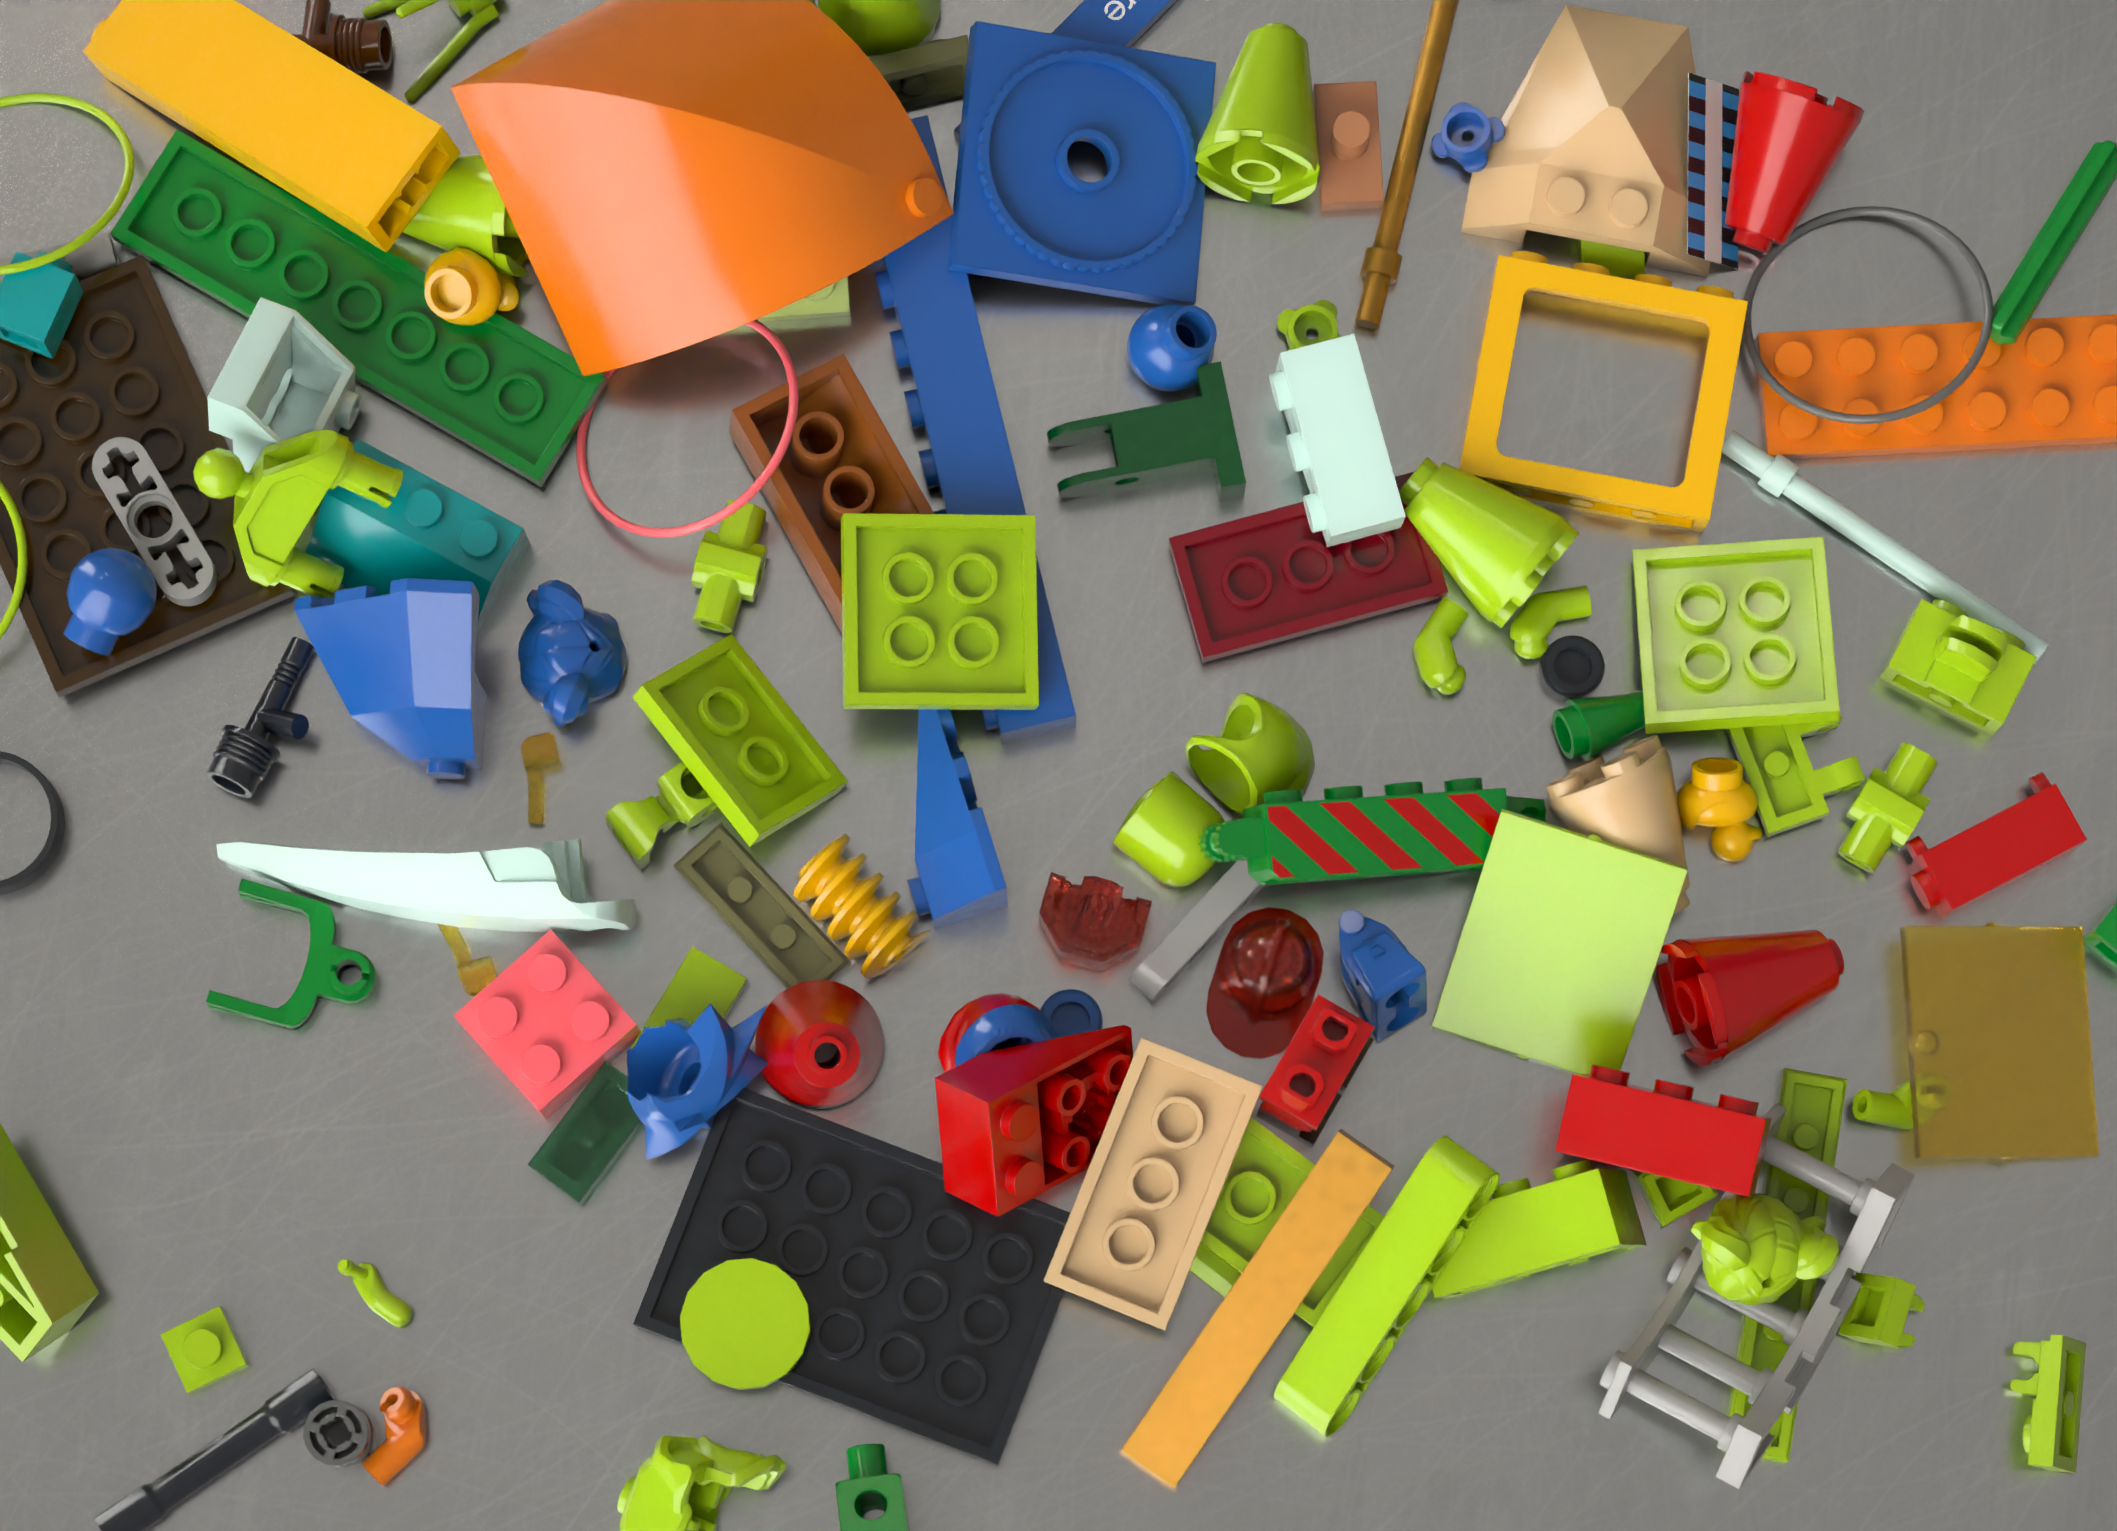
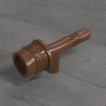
[291,0,392,74]

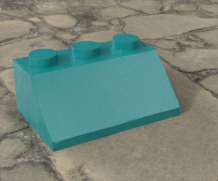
[305,438,531,639]

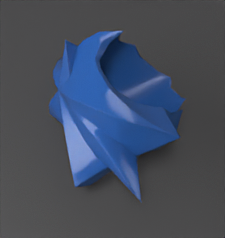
[627,1003,768,1159]

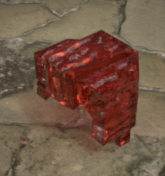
[1038,872,1152,971]

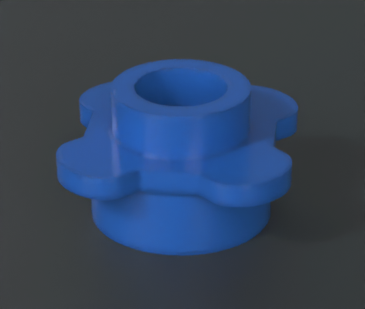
[1431,102,1505,173]

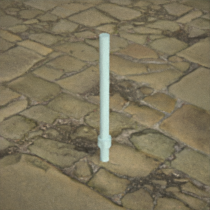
[1722,430,2049,665]

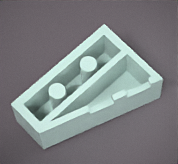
[1269,334,1406,547]

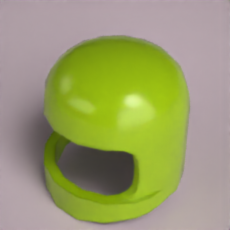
[1112,770,1224,887]

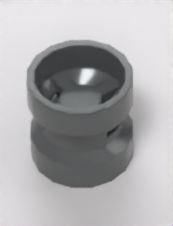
[303,1400,376,1469]

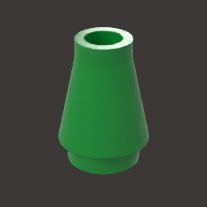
[1552,690,1645,760]

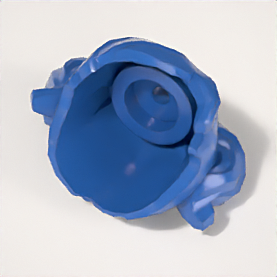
[518,580,626,727]

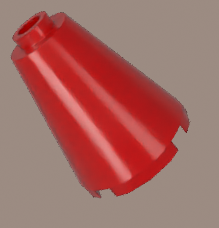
[1725,71,1864,253]
[1656,930,1844,1067]
[755,980,884,1108]

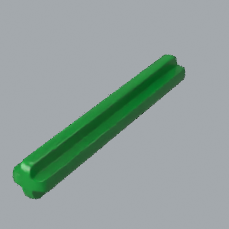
[1990,140,2117,346]

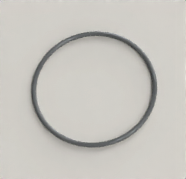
[1743,206,1993,424]

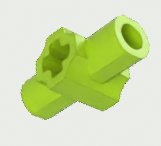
[691,500,768,633]
[1838,742,1938,873]

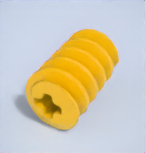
[793,834,930,979]

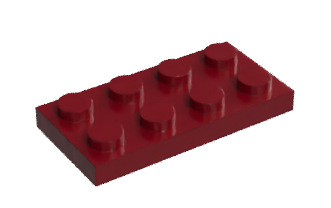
[1168,472,1448,663]

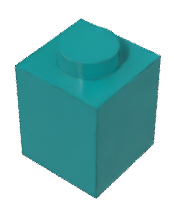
[0,251,84,359]

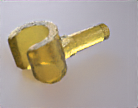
[521,732,561,823]
[437,924,497,997]

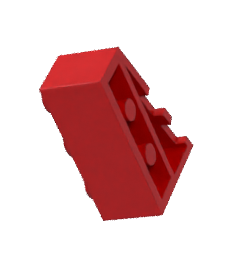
[1555,1064,1772,1197]

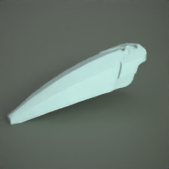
[216,839,637,932]

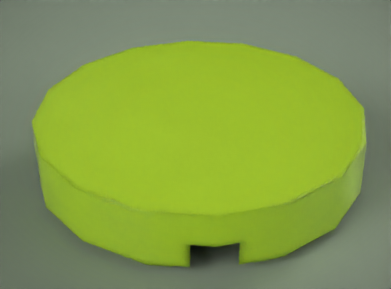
[680,1258,811,1390]

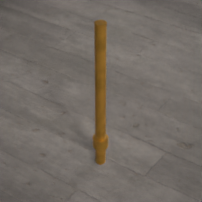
[1355,0,1458,329]

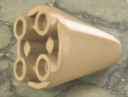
[1545,735,1690,914]

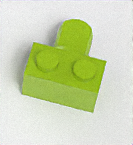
[1879,599,2037,735]

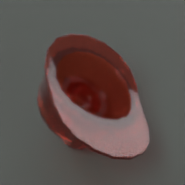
[1206,907,1324,1058]

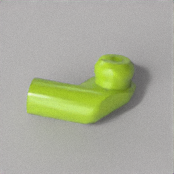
[1852,1073,1951,1129]

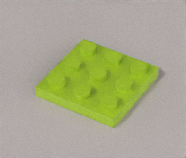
[841,513,1039,710]
[1632,536,1840,734]

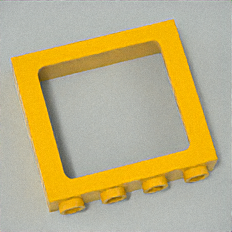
[1458,251,1748,533]

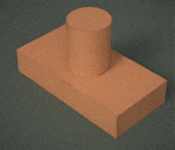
[1313,81,1384,211]

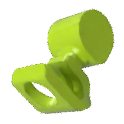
[605,762,719,869]

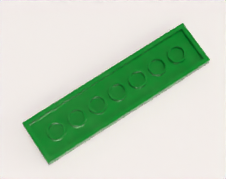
[110,129,607,487]

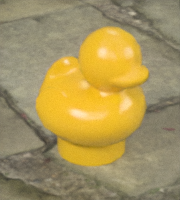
[424,248,519,326]
[1676,757,1763,862]

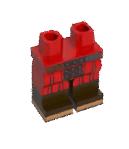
[1257,994,1375,1148]

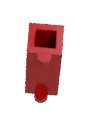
[1906,772,2087,920]

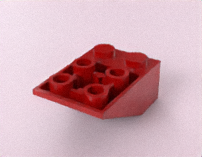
[935,1025,1133,1217]

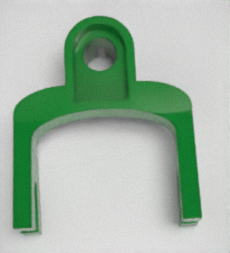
[206,878,376,1029]

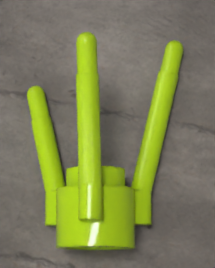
[362,0,499,102]

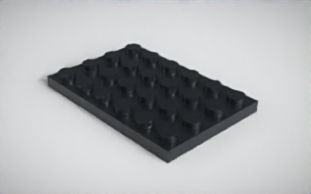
[633,1088,1070,1466]

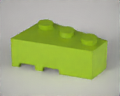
[0,1123,99,1362]
[1432,1160,1647,1298]

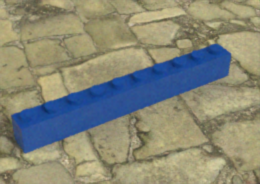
[875,115,1076,745]

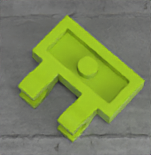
[1727,714,1865,837]

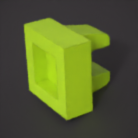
[1838,1272,1925,1348]

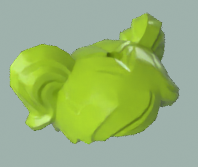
[1691,1193,1839,1306]

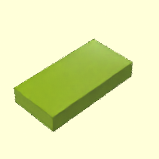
[626,946,748,1057]

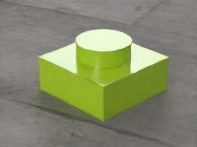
[160,1306,250,1394]

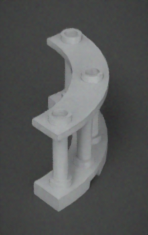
[1599,1103,1915,1489]

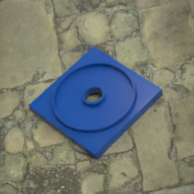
[947,21,1216,306]

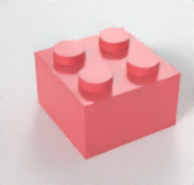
[453,929,641,1120]

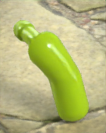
[338,1259,412,1327]

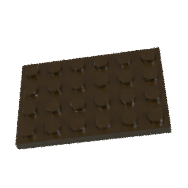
[0,254,294,697]

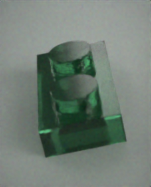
[528,1061,643,1205]

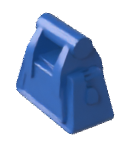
[1339,910,1427,1041]

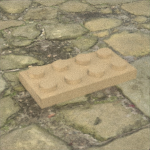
[1043,1038,1263,1331]

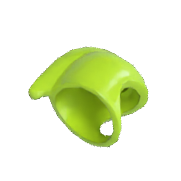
[1185,693,1315,815]

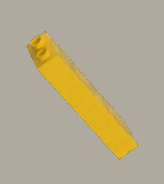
[83,0,461,253]

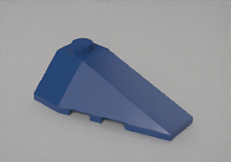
[907,709,1008,929]

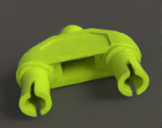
[193,429,403,598]

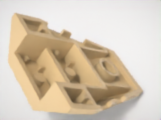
[1461,5,1711,277]

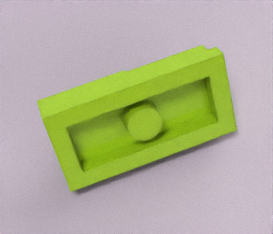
[2010,1334,2086,1473]

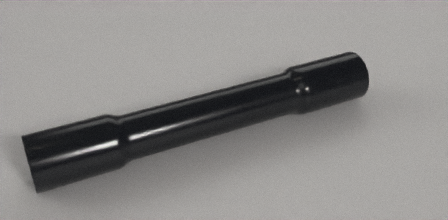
[95,1368,335,1531]

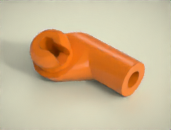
[361,1386,426,1487]

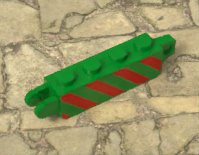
[1198,778,1546,885]

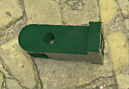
[1047,361,1246,502]

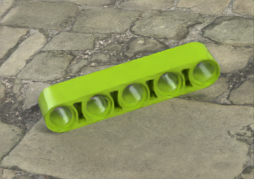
[1274,1135,1500,1438]

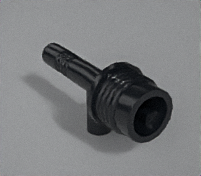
[206,637,315,798]

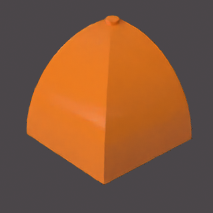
[450,0,954,376]

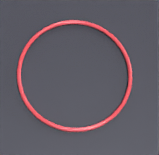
[576,319,799,538]

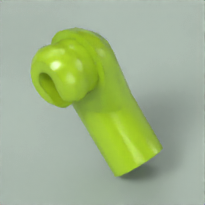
[1510,585,1592,659]
[1413,598,1469,695]

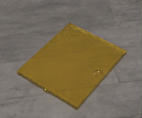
[1900,922,2099,1163]

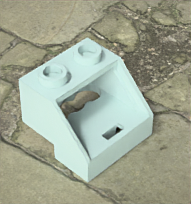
[207,297,362,473]

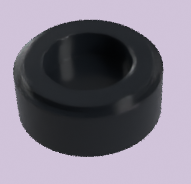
[1539,635,1605,701]

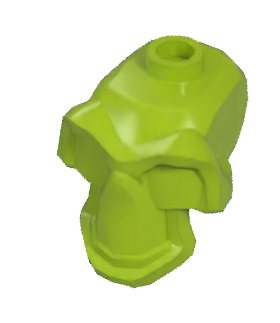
[617,1434,786,1531]

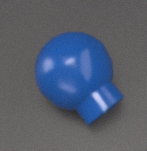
[1127,304,1217,391]
[63,548,157,656]

